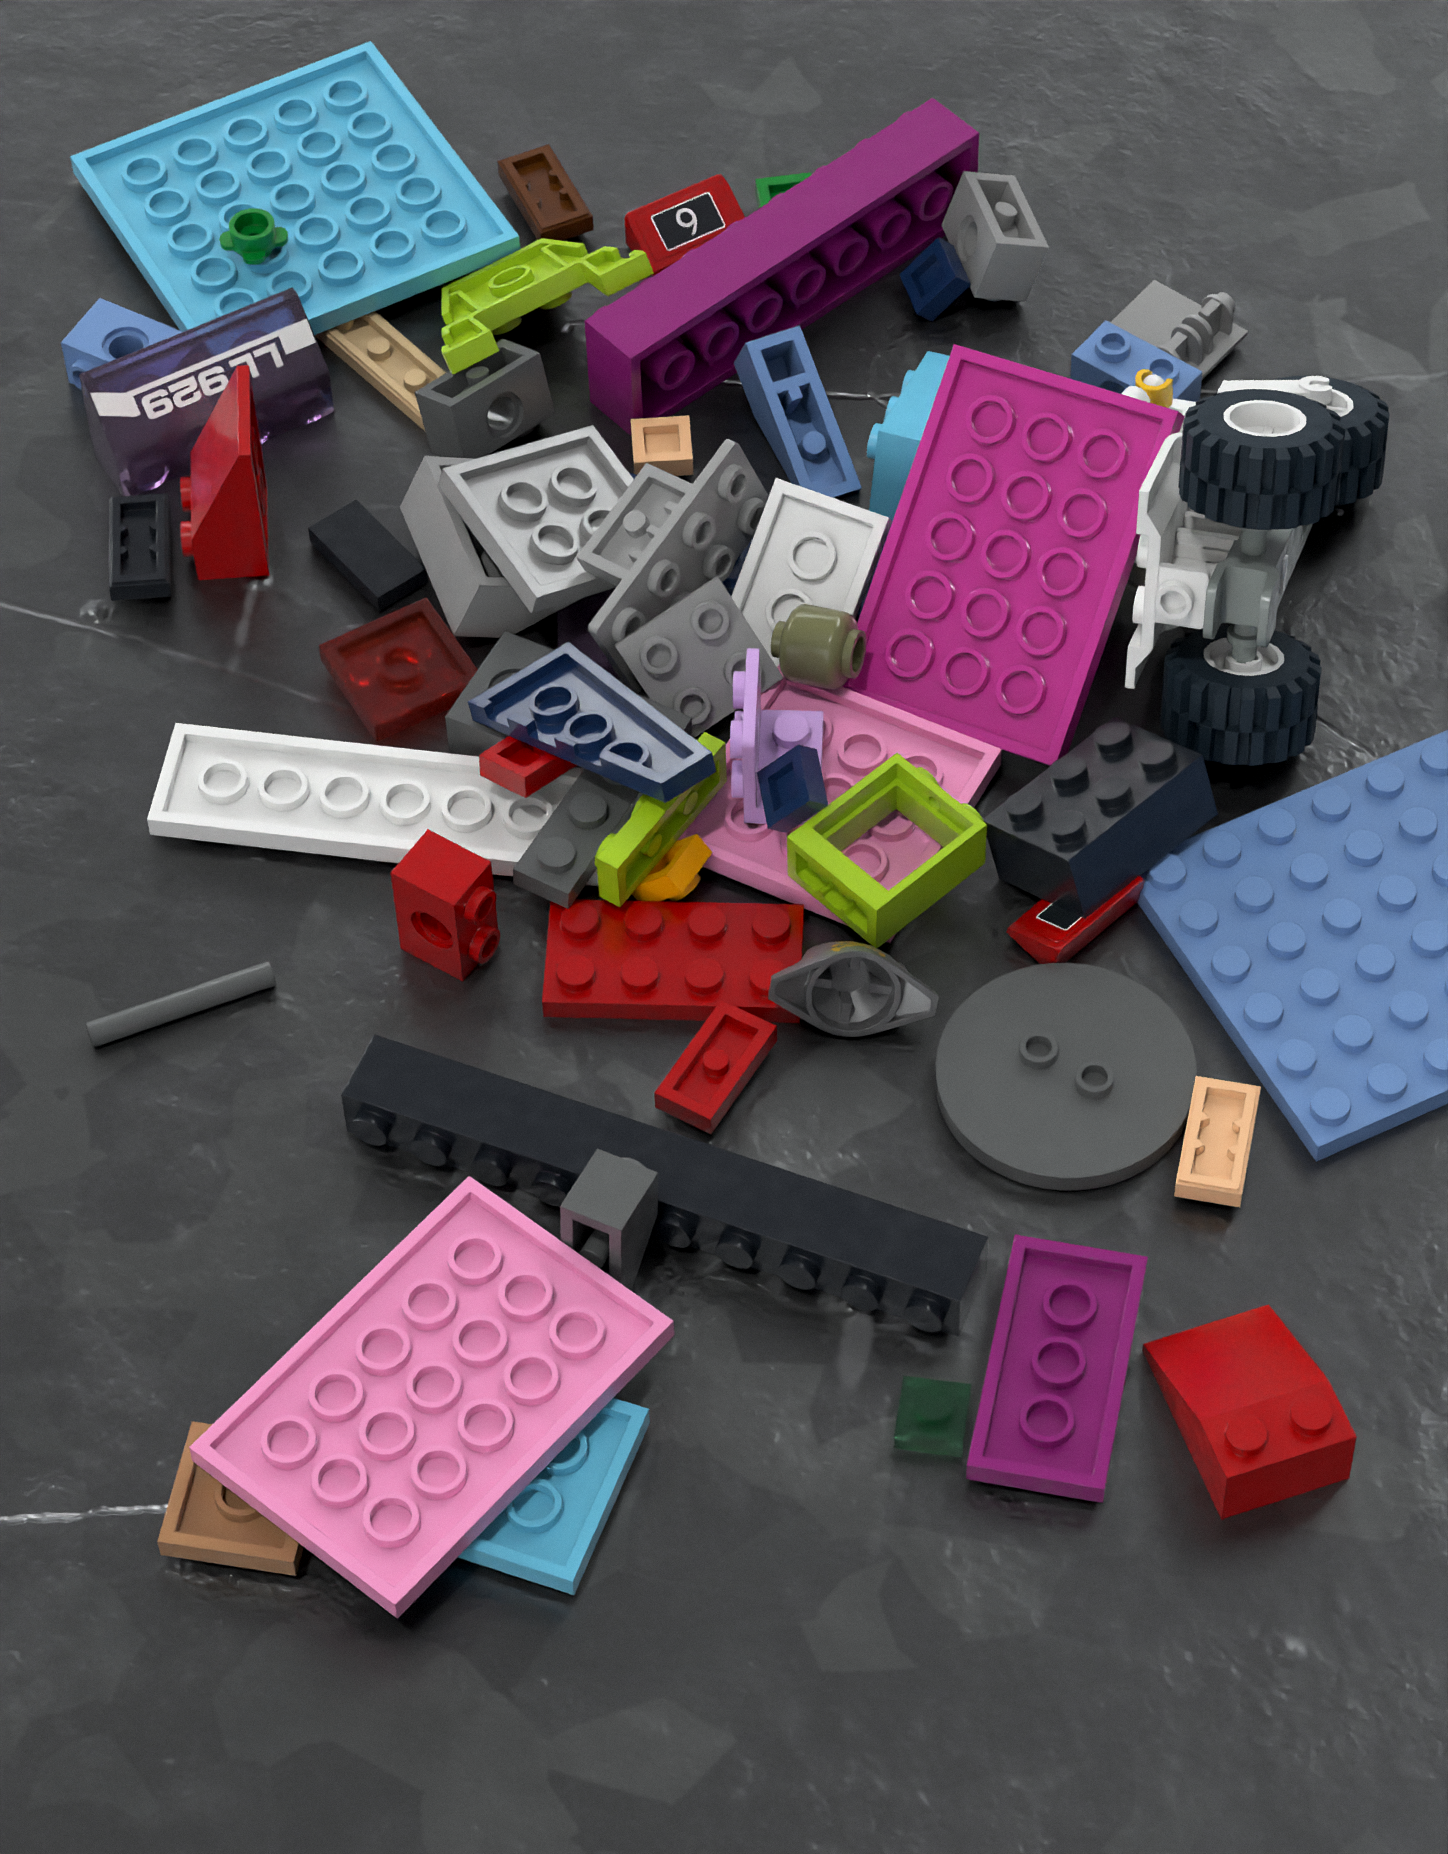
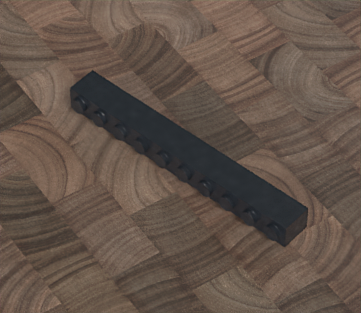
[341,1034,988,1337]

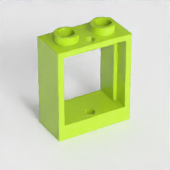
[787,753,987,948]

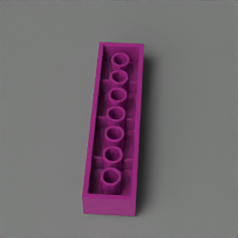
[585,98,979,437]

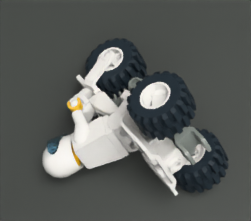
[1121,369,1390,766]

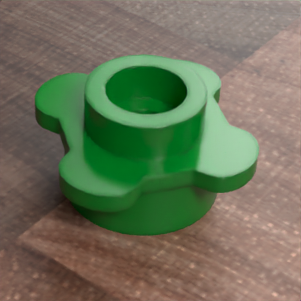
[219,208,288,265]

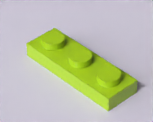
[595,732,727,907]

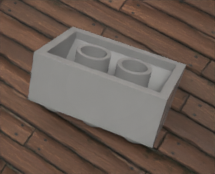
[400,456,582,638]

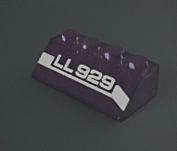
[79,287,334,496]

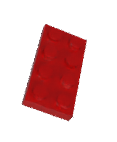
[542,899,804,1023]

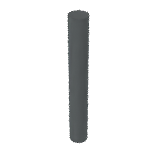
[85,961,276,1047]

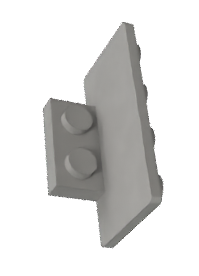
[576,439,769,693]

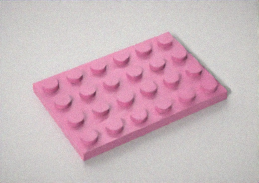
[189,1176,674,1619]

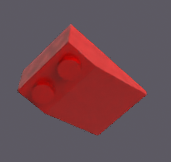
[180,365,269,580]
[1142,1304,1357,1520]

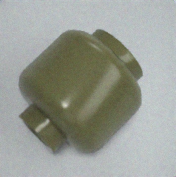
[771,604,867,690]

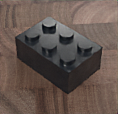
[983,717,1218,919]

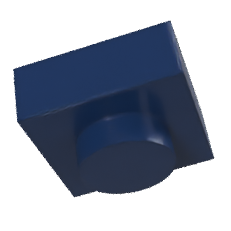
[899,237,971,321]
[757,744,828,833]

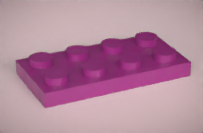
[966,1234,1148,1503]

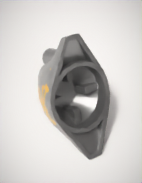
[768,941,939,1037]

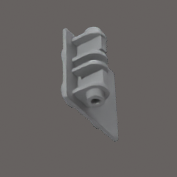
[1110,280,1248,380]
[614,576,784,738]

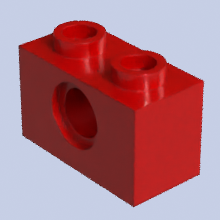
[390,829,500,982]

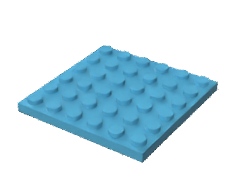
[70,41,520,377]

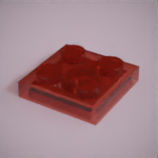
[319,597,478,742]

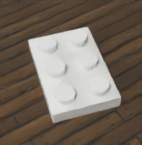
[731,478,892,667]

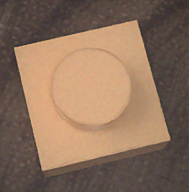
[631,415,693,476]

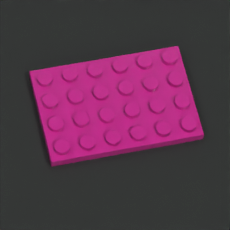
[842,344,1185,766]

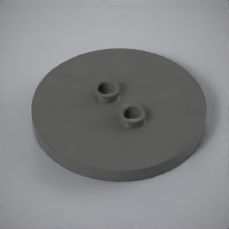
[935,963,1197,1191]

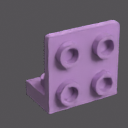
[730,648,824,824]

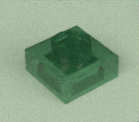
[894,1376,972,1457]

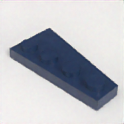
[468,642,717,803]

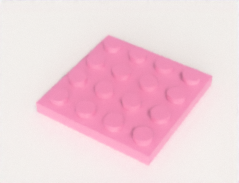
[677,664,1002,943]

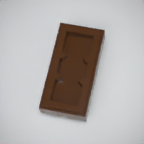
[497,144,594,241]

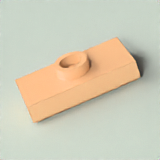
[1174,1076,1261,1207]

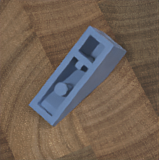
[734,325,862,499]

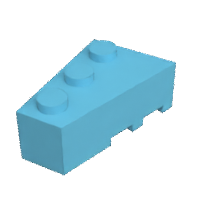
[867,351,950,524]

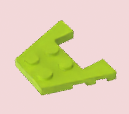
[442,238,654,374]

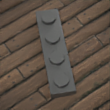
[513,694,692,909]

